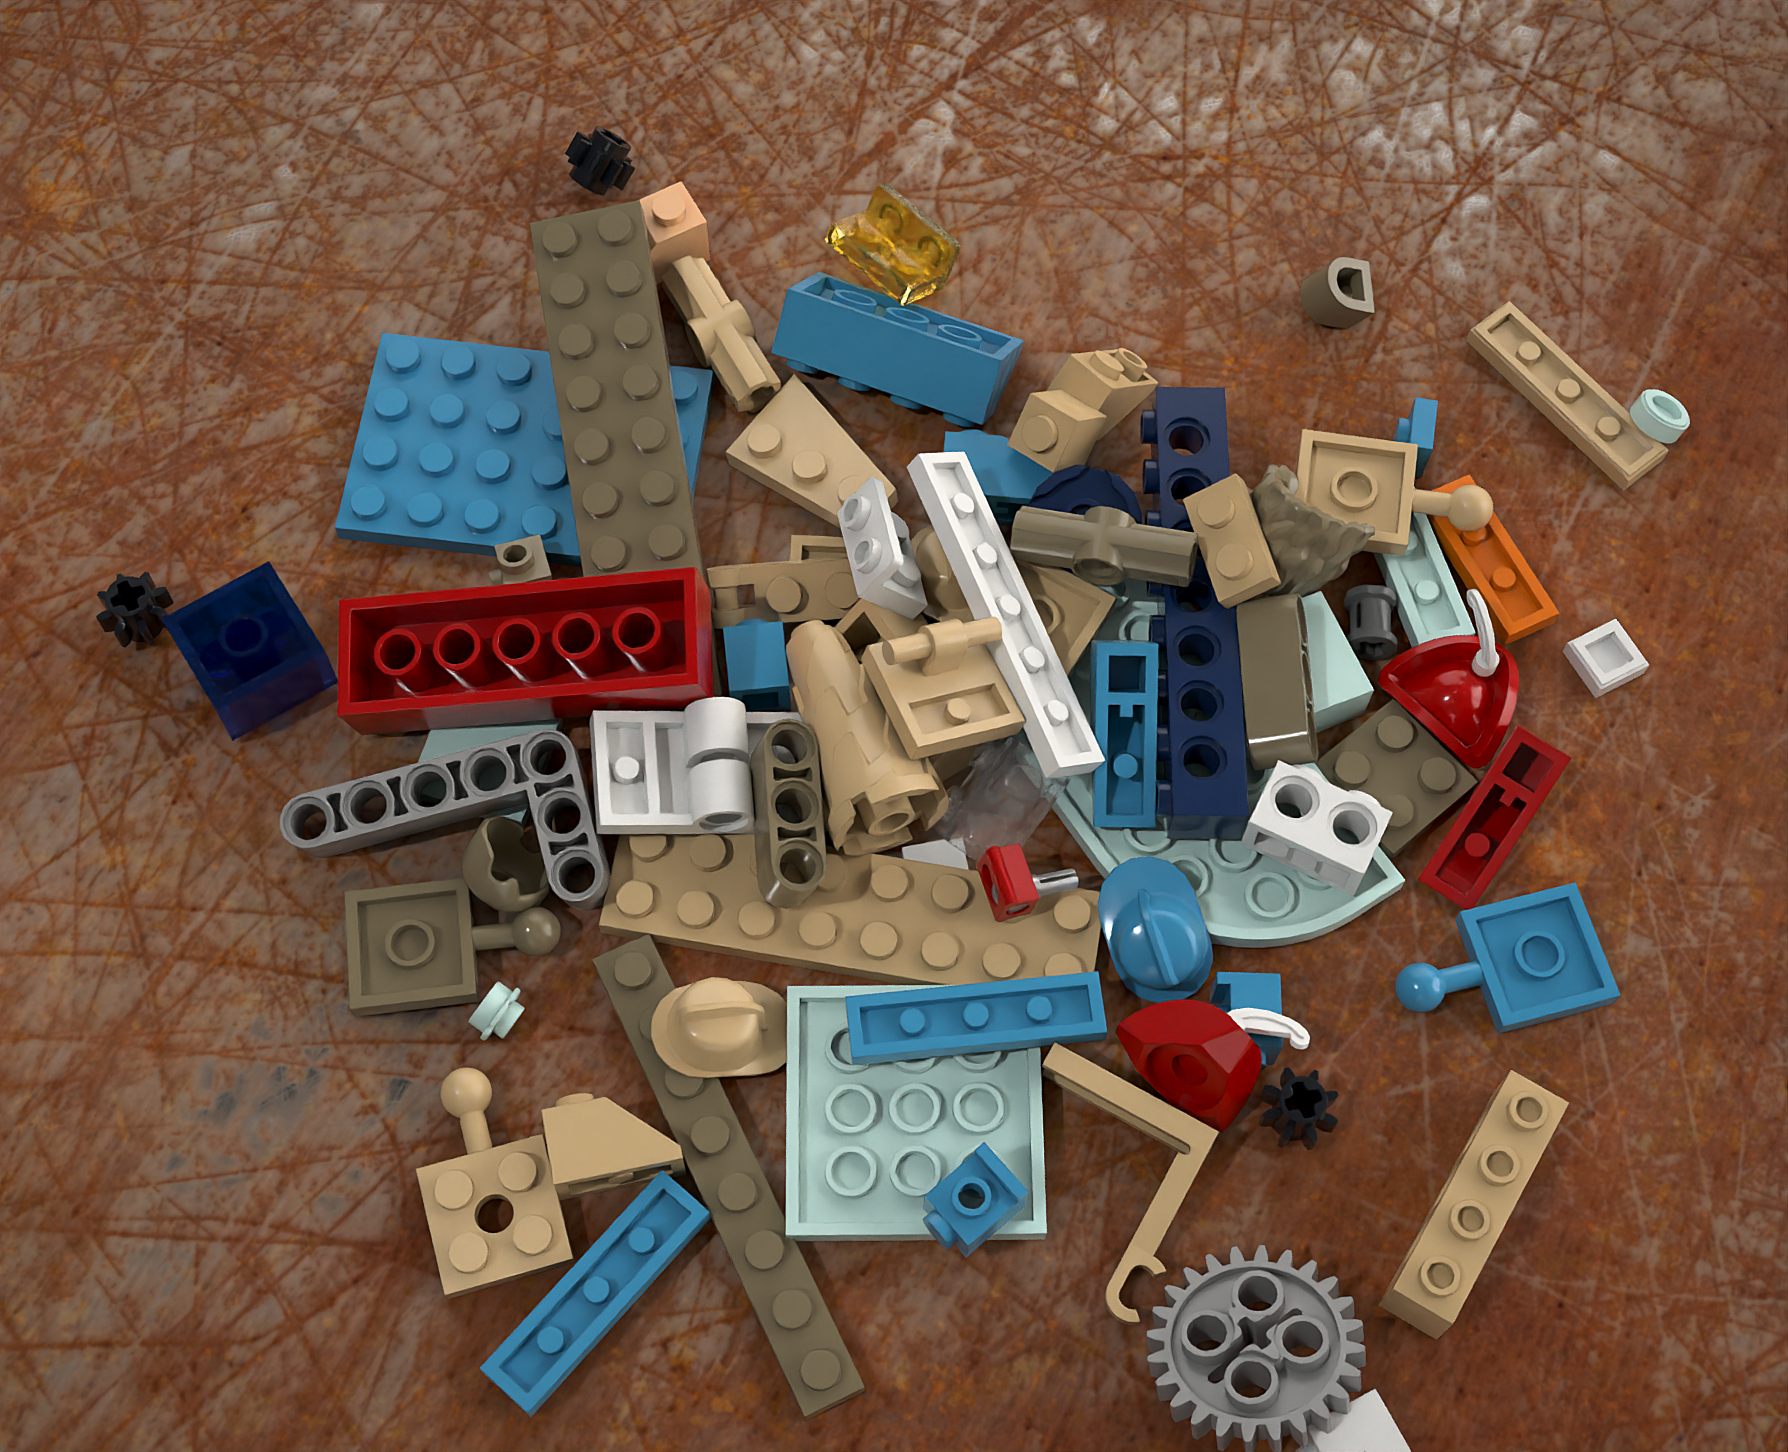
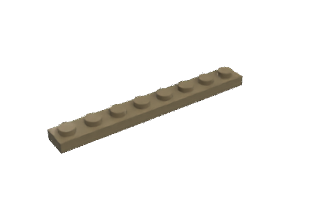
[592,934,865,1421]

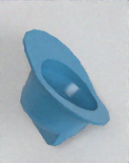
[1097,856,1213,1003]

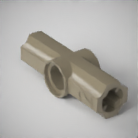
[1010,506,1198,587]

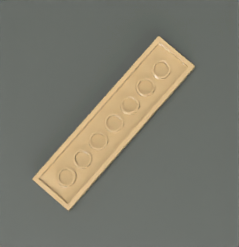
[599,834,1101,985]

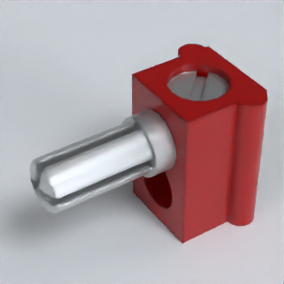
[976,843,1078,922]

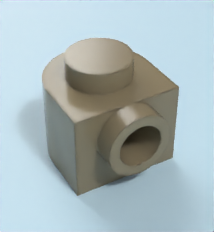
[1300,257,1375,329]
[489,534,552,585]

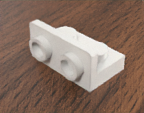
[837,477,928,620]

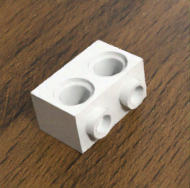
[1241,760,1393,896]

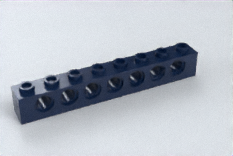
[1140,387,1249,839]

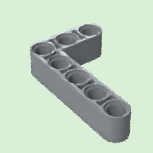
[280,729,611,910]

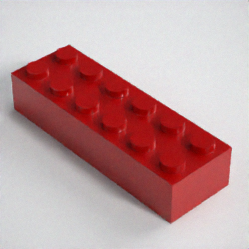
[337,567,713,735]

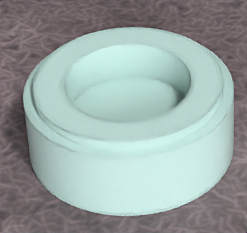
[1630,389,1690,443]

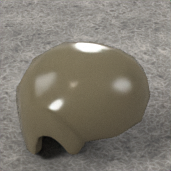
[461,816,550,914]

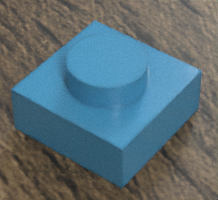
[1393,397,1438,478]

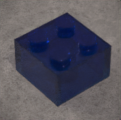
[161,561,338,741]

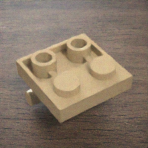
[861,617,1026,760]

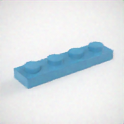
[845,971,1107,1065]
[480,1170,711,1417]

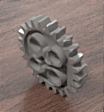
[1146,1245,1366,1452]

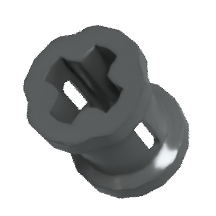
[1344,585,1397,661]

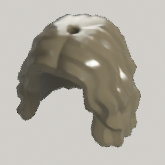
[1249,464,1376,598]

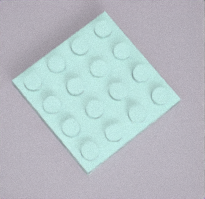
[786,985,1047,1241]

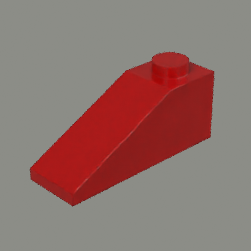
[1418,725,1572,910]

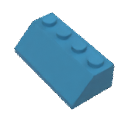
[771,272,1024,427]

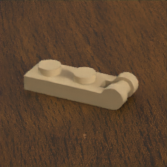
[706,557,861,629]

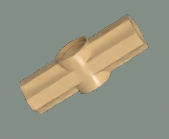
[661,255,781,413]

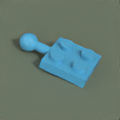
[1395,882,1621,1034]

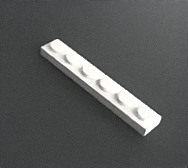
[907,452,1105,779]

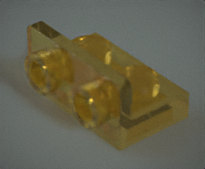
[825,183,961,307]

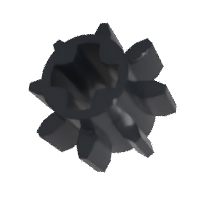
[565,126,635,195]
[96,572,174,648]
[1259,1067,1339,1150]

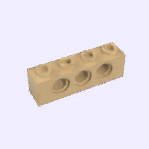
[1379,1070,1569,1340]

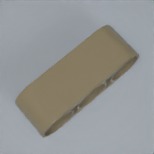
[1236,593,1318,770]
[750,718,827,909]

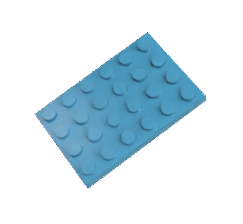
[335,333,714,567]

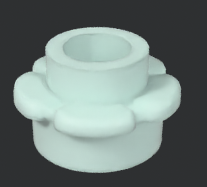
[468,981,525,1040]

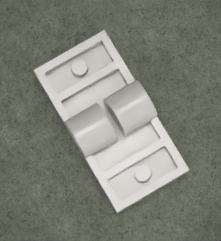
[590,697,829,834]

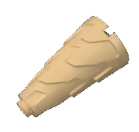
[786,620,949,855]

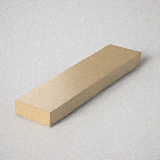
[1466,301,1669,491]

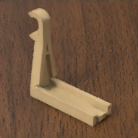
[1041,1042,1219,1325]

